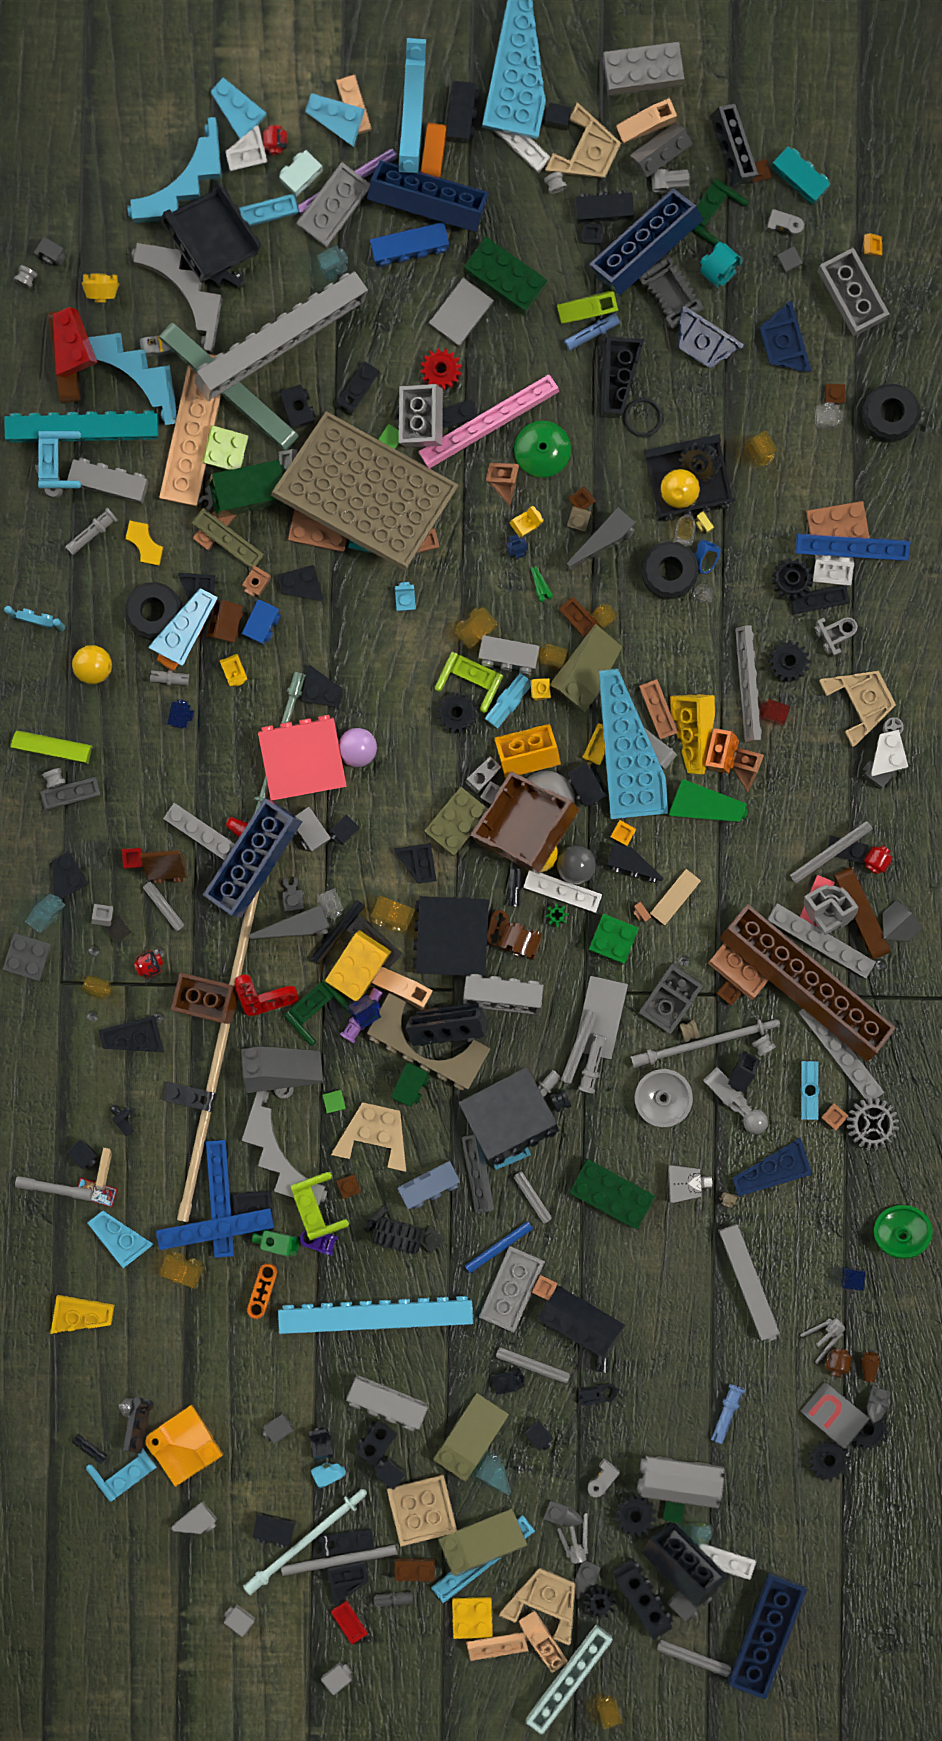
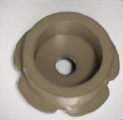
[719,1192,738,1207]

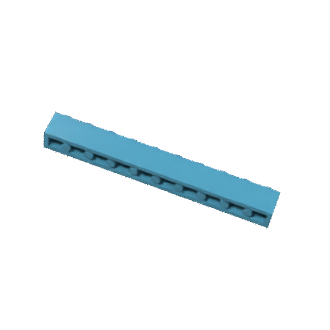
[278,1296,473,1334]

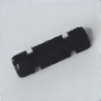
[72,1434,107,1464]

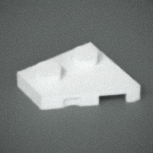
[226,126,267,171]
[871,730,908,776]

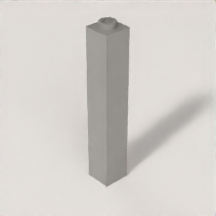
[718,1224,780,1342]

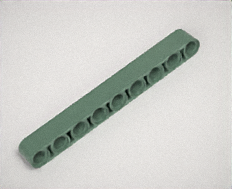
[159,323,299,450]

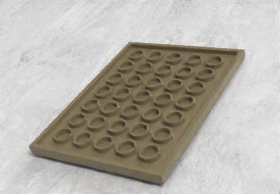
[271,411,459,571]

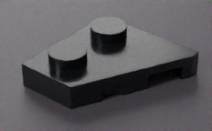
[277,565,324,602]
[178,572,216,614]
[302,665,343,708]
[395,843,437,884]
[52,851,89,903]
[327,1561,369,1606]

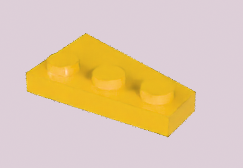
[51,1295,115,1334]

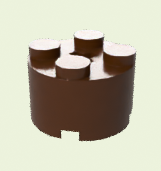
[498,923,542,960]

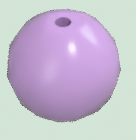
[339,728,377,767]

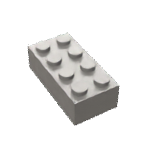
[603,42,684,96]
[817,248,889,337]
[463,974,543,1015]
[347,1375,428,1431]

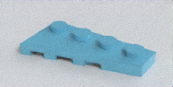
[148,588,218,666]

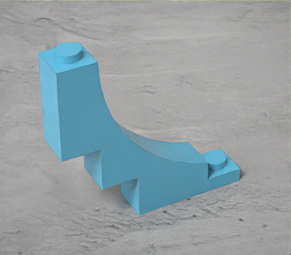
[399,38,426,173]
[128,117,221,223]
[88,333,177,425]

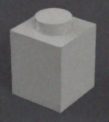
[224,1604,255,1637]
[321,1662,352,1695]

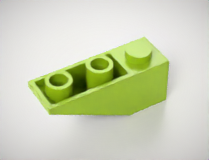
[557,290,618,323]

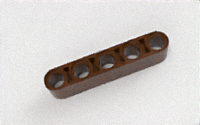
[48,311,80,404]
[834,867,891,960]

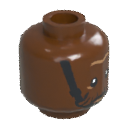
[825,1348,852,1378]

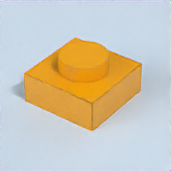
[864,234,882,257]
[610,820,636,846]

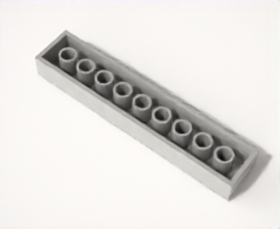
[195,272,368,401]

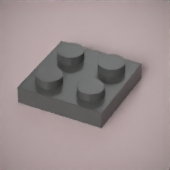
[3,933,52,981]

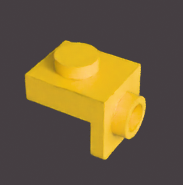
[510,506,544,538]
[220,654,247,686]
[531,679,551,701]

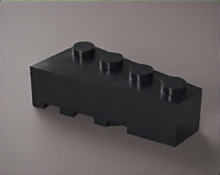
[601,337,645,418]

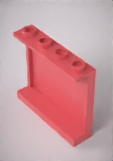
[258,715,347,800]

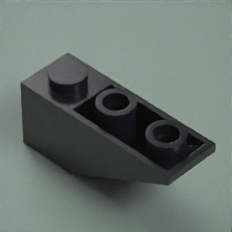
[607,843,664,884]

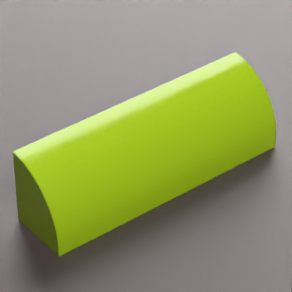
[11,730,92,764]

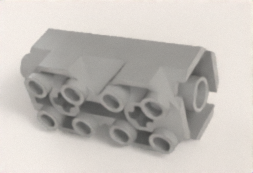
[637,1456,724,1508]

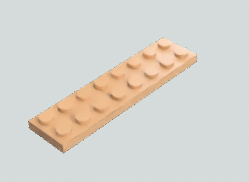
[159,354,221,507]

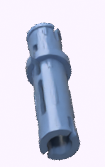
[565,313,620,351]

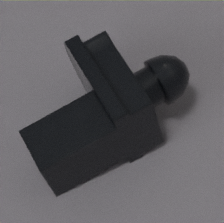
[110,1105,136,1137]

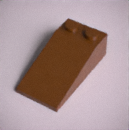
[140,850,188,884]

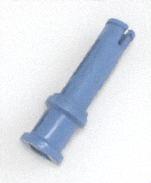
[711,1384,746,1444]

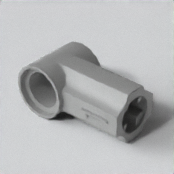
[651,169,689,192]

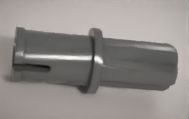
[374,1591,413,1607]

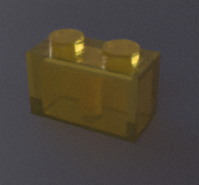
[746,430,777,466]
[454,607,498,651]
[371,895,415,933]
[159,1251,205,1289]

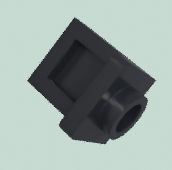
[492,1368,525,1395]
[309,1428,333,1460]

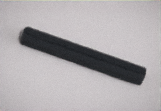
[311,900,365,964]

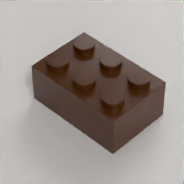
[171,973,238,1025]

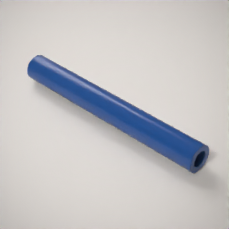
[465,1221,533,1273]

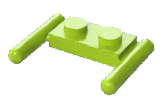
[435,652,503,713]
[290,1172,349,1240]

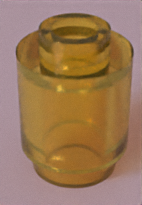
[82,975,112,1000]

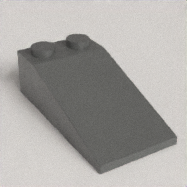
[566,507,635,572]
[249,905,331,940]
[241,1046,323,1093]

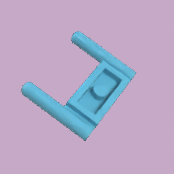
[38,431,81,488]
[4,606,65,631]
[86,1449,156,1502]

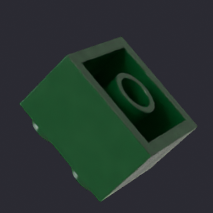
[391,1062,430,1107]

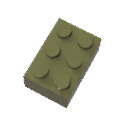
[424,787,488,856]

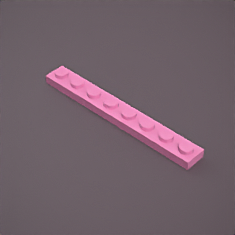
[418,375,560,468]

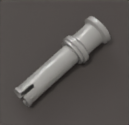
[65,507,118,555]
[578,1034,606,1093]

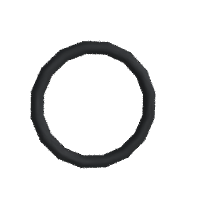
[624,398,663,437]

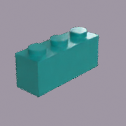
[771,147,830,205]

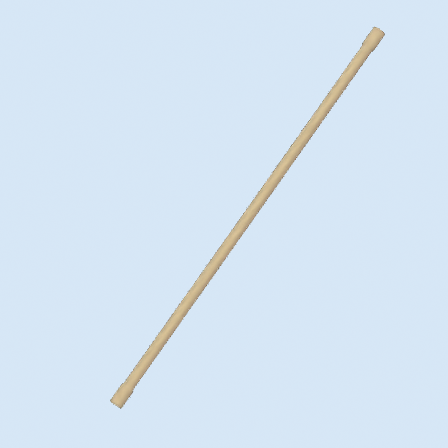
[177,889,260,1222]

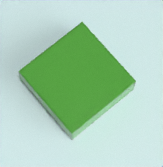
[378,424,399,449]
[323,1090,346,1113]

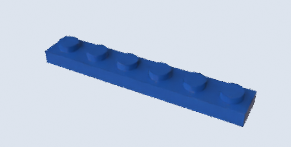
[795,533,910,560]
[206,1140,234,1258]
[156,1208,274,1250]

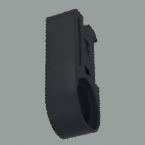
[578,1383,617,1406]

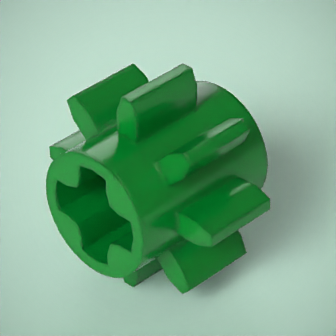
[545,903,569,927]

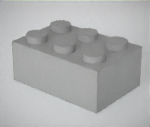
[399,384,443,448]
[478,635,540,675]

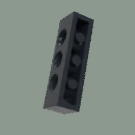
[710,104,758,186]

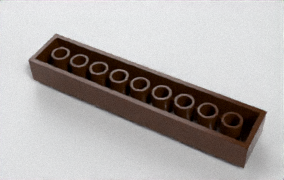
[719,904,896,1062]

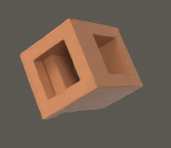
[242,565,271,597]

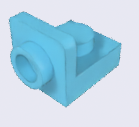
[395,582,416,612]

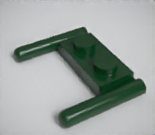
[692,179,749,246]
[284,978,353,1046]

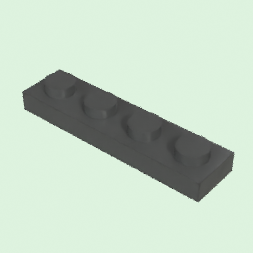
[462,1135,494,1213]

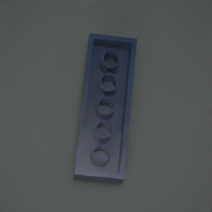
[367,160,489,232]
[589,188,703,296]
[203,798,303,918]
[728,1571,807,1700]

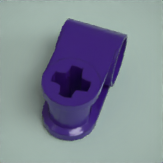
[300,1230,338,1256]

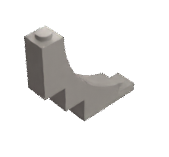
[131,243,222,355]
[242,1091,327,1205]

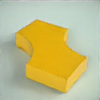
[126,521,163,566]

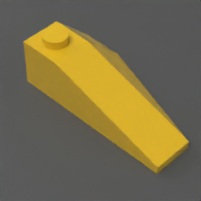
[670,694,715,774]

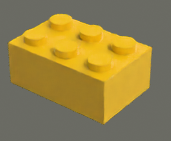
[325,930,392,1002]

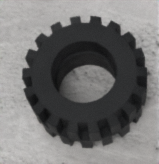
[372,1217,424,1254]

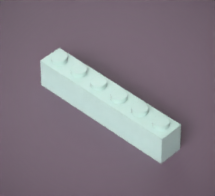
[526,1624,612,1734]

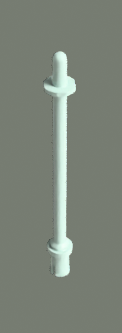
[243,1489,367,1595]

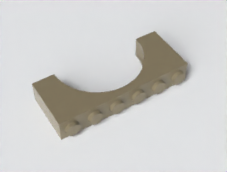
[367,993,490,1091]

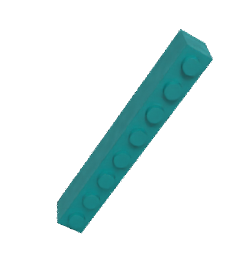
[5,410,159,443]

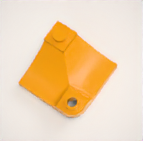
[146,1405,223,1486]

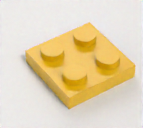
[452,1597,492,1639]

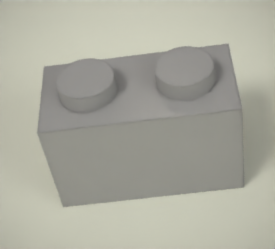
[295,807,332,852]

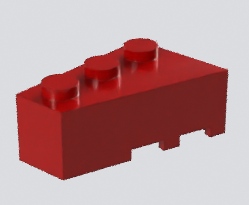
[53,307,98,378]

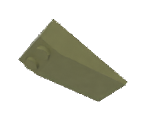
[550,624,622,712]
[433,1393,509,1482]
[438,1509,527,1577]

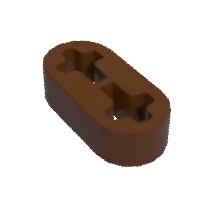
[487,910,509,946]

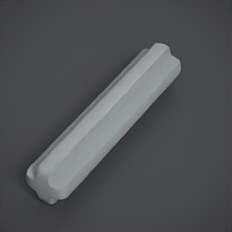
[143,882,184,931]
[514,1172,552,1223]

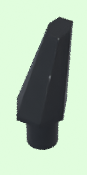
[364,1206,388,1233]

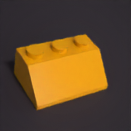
[495,724,561,779]

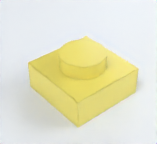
[695,512,714,534]

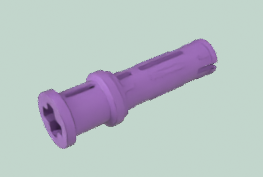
[340,988,384,1044]

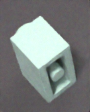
[279,150,323,197]

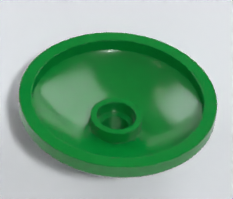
[514,421,571,478]
[874,1205,933,1259]

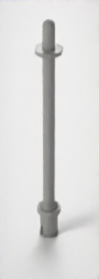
[631,1019,780,1068]

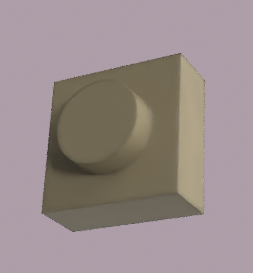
[567,506,591,531]

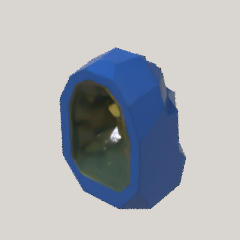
[695,539,721,574]

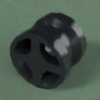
[550,1089,572,1113]

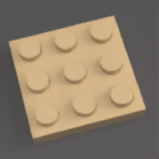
[387,1474,457,1546]

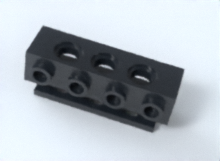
[406,1002,489,1046]
[612,1558,674,1640]

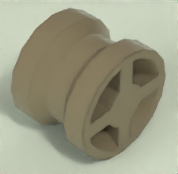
[679,1020,700,1042]

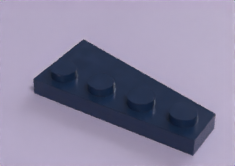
[732,1137,812,1197]

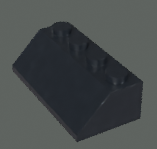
[537,1286,626,1359]
[642,1522,729,1608]

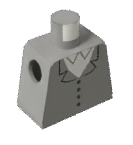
[668,1165,712,1203]

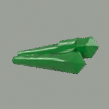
[531,566,553,602]

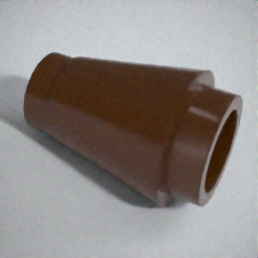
[861,1352,881,1382]

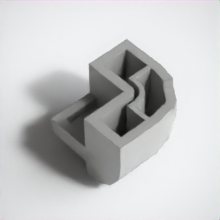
[804,884,858,935]

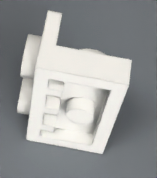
[813,555,854,585]

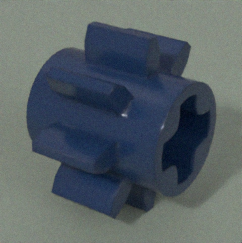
[506,534,528,559]

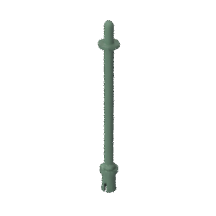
[254,672,306,814]

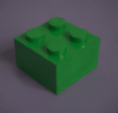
[588,914,639,964]

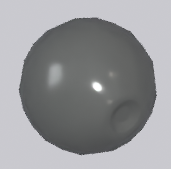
[556,845,596,884]

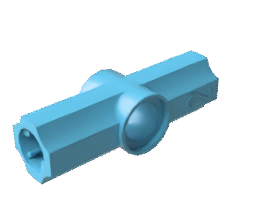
[485,674,531,729]
[800,1061,819,1120]

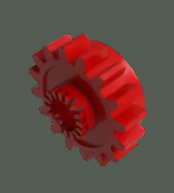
[420,348,462,391]

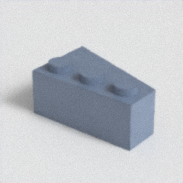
[398,1161,460,1209]

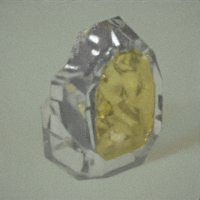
[673,514,696,547]

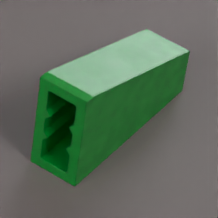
[668,779,749,823]

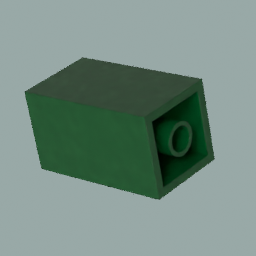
[208,460,285,519]

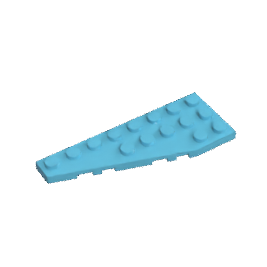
[482,0,545,139]
[599,669,668,819]

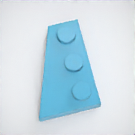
[211,78,267,139]
[306,93,365,147]
[88,1211,154,1268]

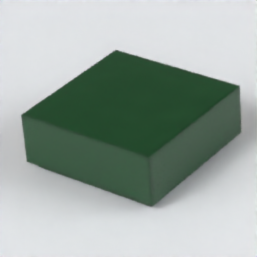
[662,1500,685,1524]

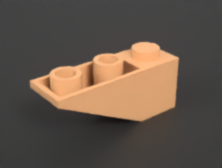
[616,98,677,143]
[372,967,432,1010]
[519,1611,568,1673]

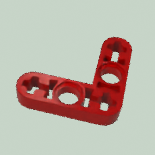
[234,975,298,1016]

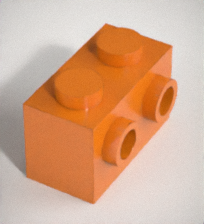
[705,729,739,774]

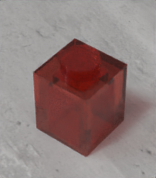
[760,699,791,726]

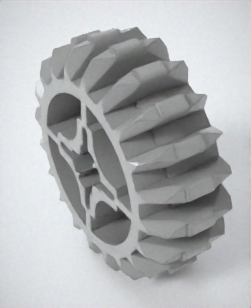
[847,1098,899,1150]

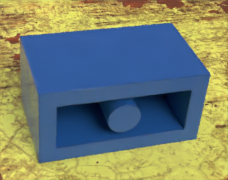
[242,599,281,646]

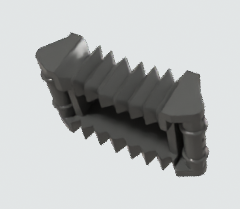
[638,256,704,329]

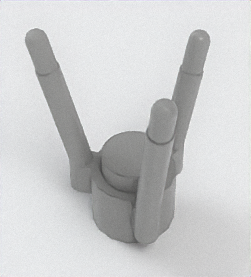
[800,1318,846,1364]
[557,1513,588,1563]

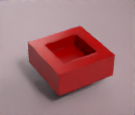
[122,848,143,869]

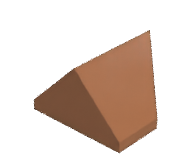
[486,463,519,506]
[732,748,764,793]

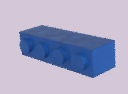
[370,222,449,267]

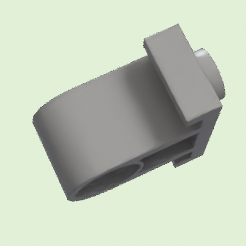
[814,617,857,657]

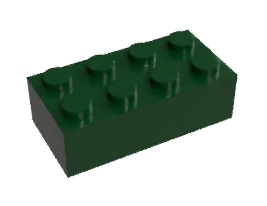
[464,236,548,316]
[569,1158,656,1230]

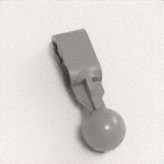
[703,1067,768,1134]

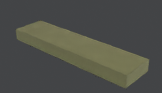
[192,508,264,569]

